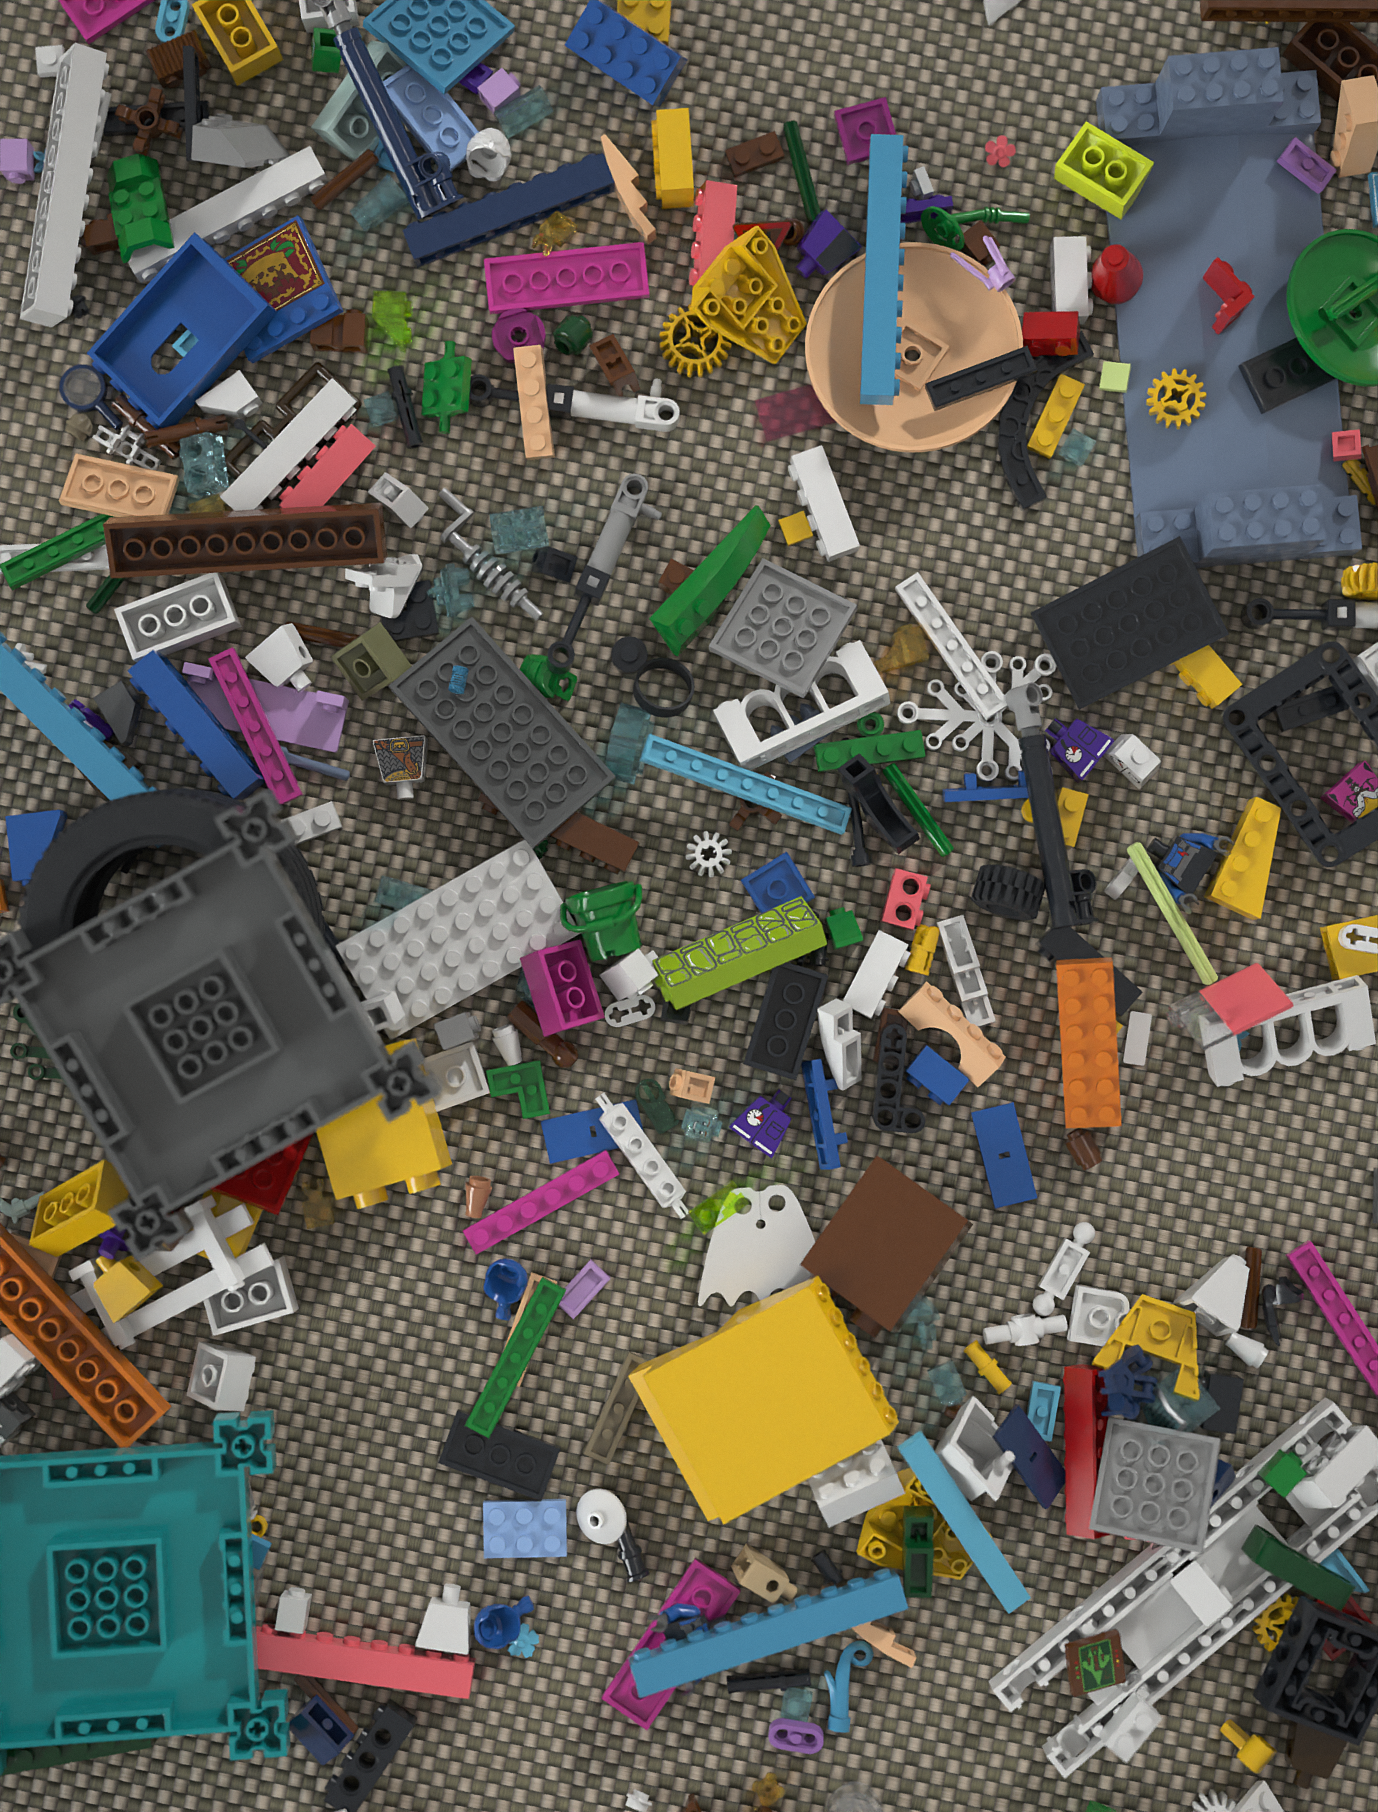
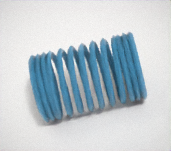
[448,666,469,694]

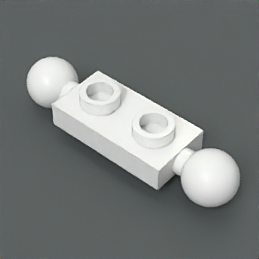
[1033,1222,1095,1316]

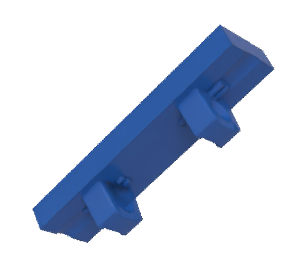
[942,770,1029,802]
[801,1059,848,1170]

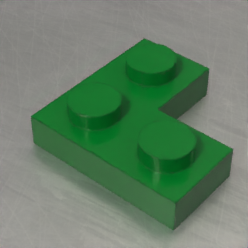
[486,1060,551,1119]

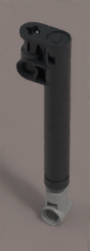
[1006,682,1099,929]

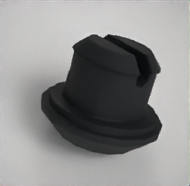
[70,295,89,319]

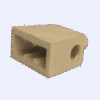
[731,1543,797,1603]

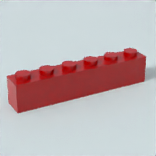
[1063,1364,1110,1539]

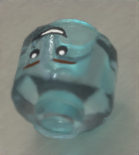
[681,1104,723,1143]

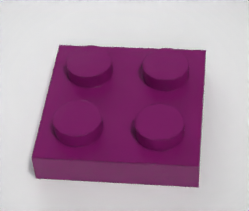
[834,97,896,165]

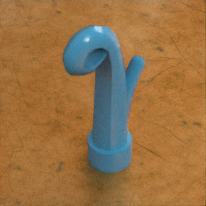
[824,1641,873,1733]

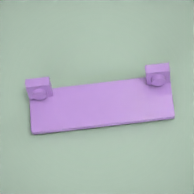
[182,662,349,753]

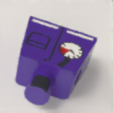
[1045,718,1115,783]
[729,1089,792,1158]

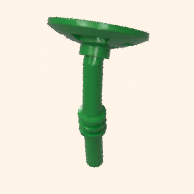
[921,206,1030,252]

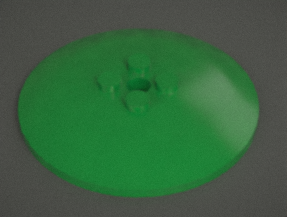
[1286,229,1378,387]

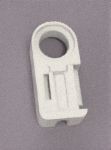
[1104,857,1150,900]

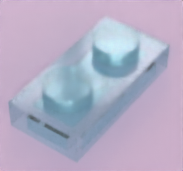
[494,85,554,139]

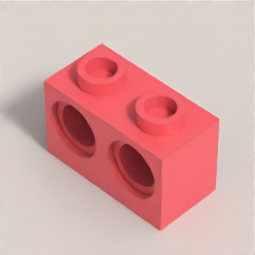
[880,868,931,931]

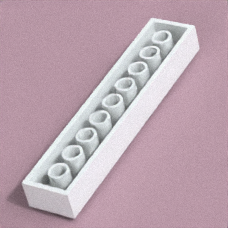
[20,43,109,328]

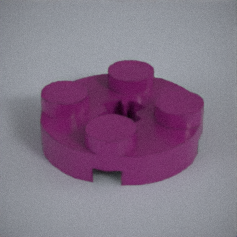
[492,308,546,363]

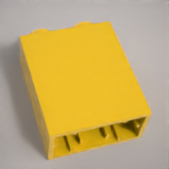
[316,1038,452,1209]

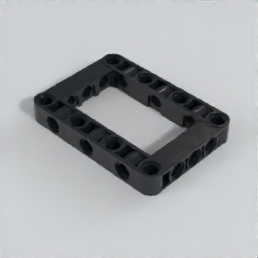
[1223,641,1378,868]

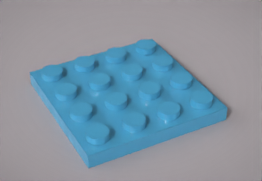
[363,0,515,94]

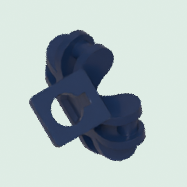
[1098,1345,1158,1419]

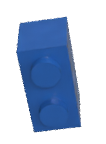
[904,1045,970,1106]

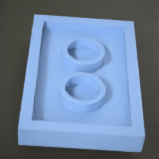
[483,1499,567,1558]

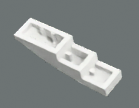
[937,915,996,1028]

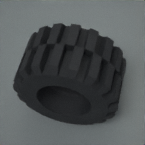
[971,864,1045,920]

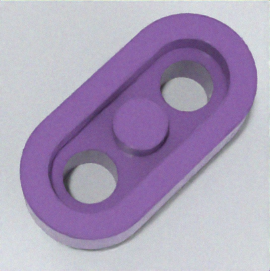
[768,1718,824,1754]

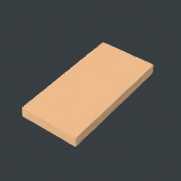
[59,453,180,517]

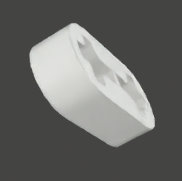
[1338,924,1378,954]
[605,995,655,1027]

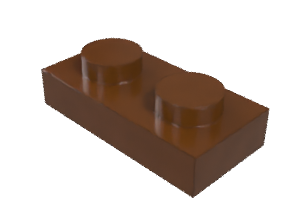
[725,131,785,178]

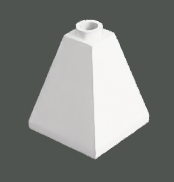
[1172,1254,1249,1336]

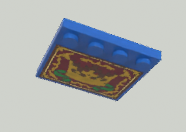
[224,215,344,363]

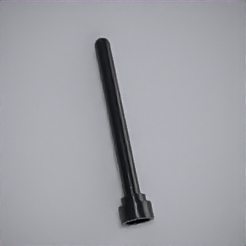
[841,737,873,867]

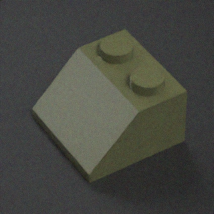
[330,622,412,701]

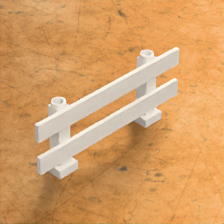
[68,1195,274,1350]

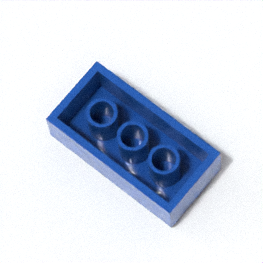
[564,0,688,107]

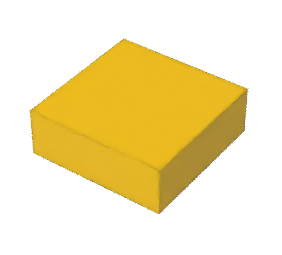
[778,510,813,547]

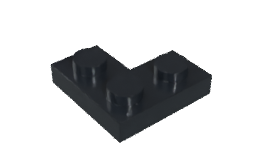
[381,580,440,642]

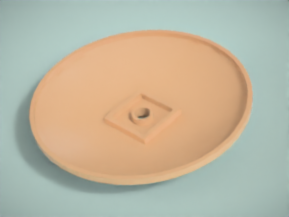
[805,242,1023,452]

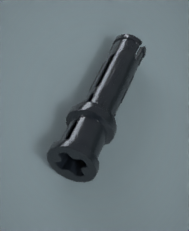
[615,1495,650,1582]

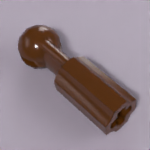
[506,1000,578,1068]

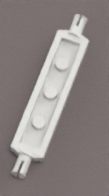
[595,1092,690,1219]

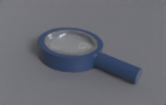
[59,364,123,430]

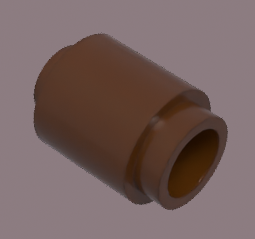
[1064,1128,1102,1170]

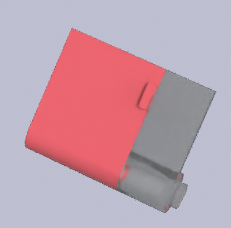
[1166,963,1294,1051]

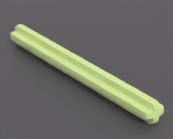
[1127,842,1218,985]

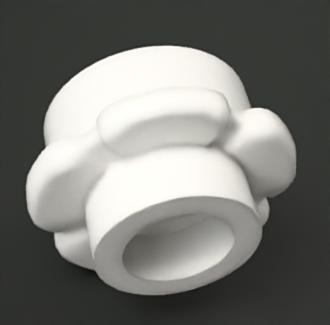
[625,1789,652,1812]

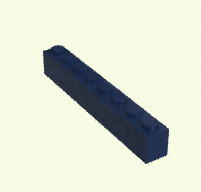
[402,153,616,268]

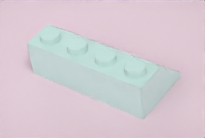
[311,40,407,161]

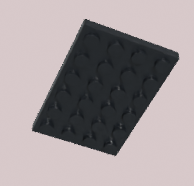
[1031,536,1229,710]

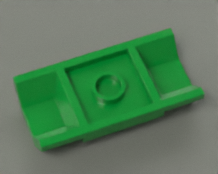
[107,153,175,263]

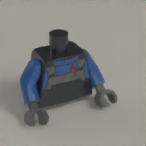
[1146,833,1235,914]
[648,1603,728,1696]

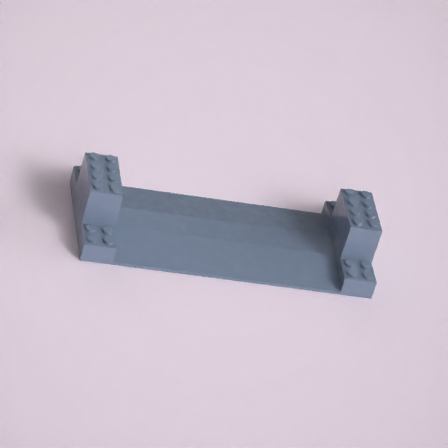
[1096,47,1362,568]

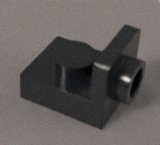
[532,546,578,583]

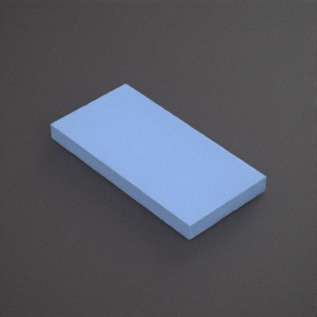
[383,64,479,171]

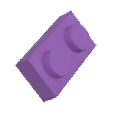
[1276,137,1337,194]

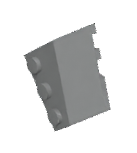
[191,114,291,168]

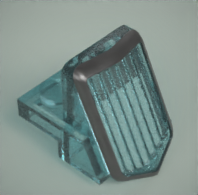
[1142,1367,1221,1433]

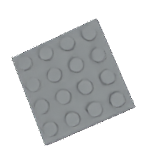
[709,558,857,698]
[1089,1417,1221,1554]

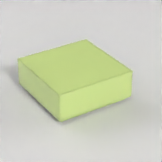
[1099,361,1131,393]

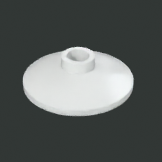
[576,1489,627,1544]

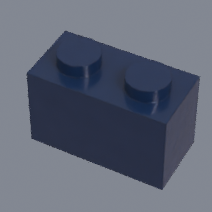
[288,1694,354,1766]

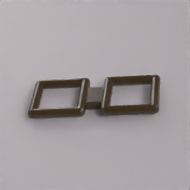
[220,362,362,506]

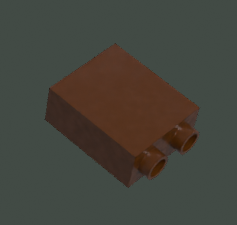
[800,1156,973,1338]

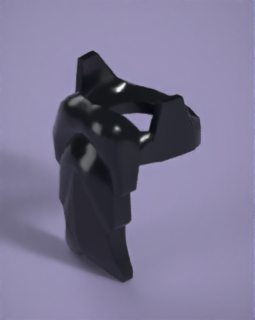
[1262,1276,1304,1346]

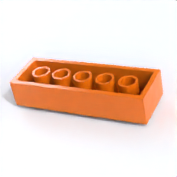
[1056,957,1122,1128]

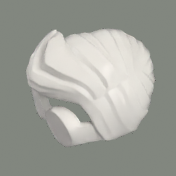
[466,128,511,181]

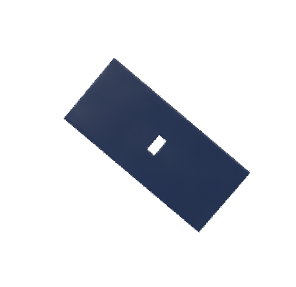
[992,1405,1066,1509]

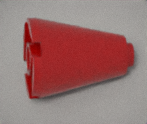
[1090,244,1143,304]

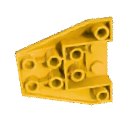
[691,226,807,364]
[856,1468,992,1580]

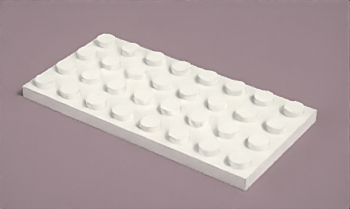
[336,839,580,1040]

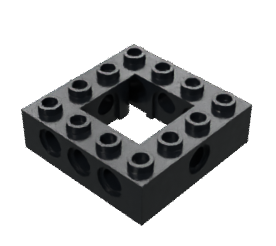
[1252,1596,1378,1746]

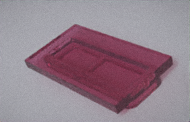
[755,384,836,442]

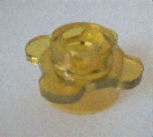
[752,1772,785,1806]

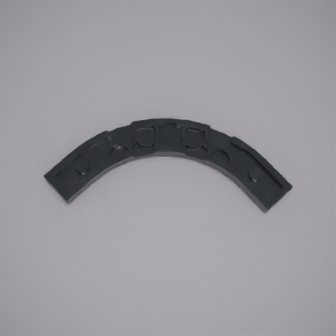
[998,331,1094,511]

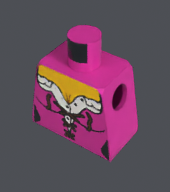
[1320,761,1378,823]

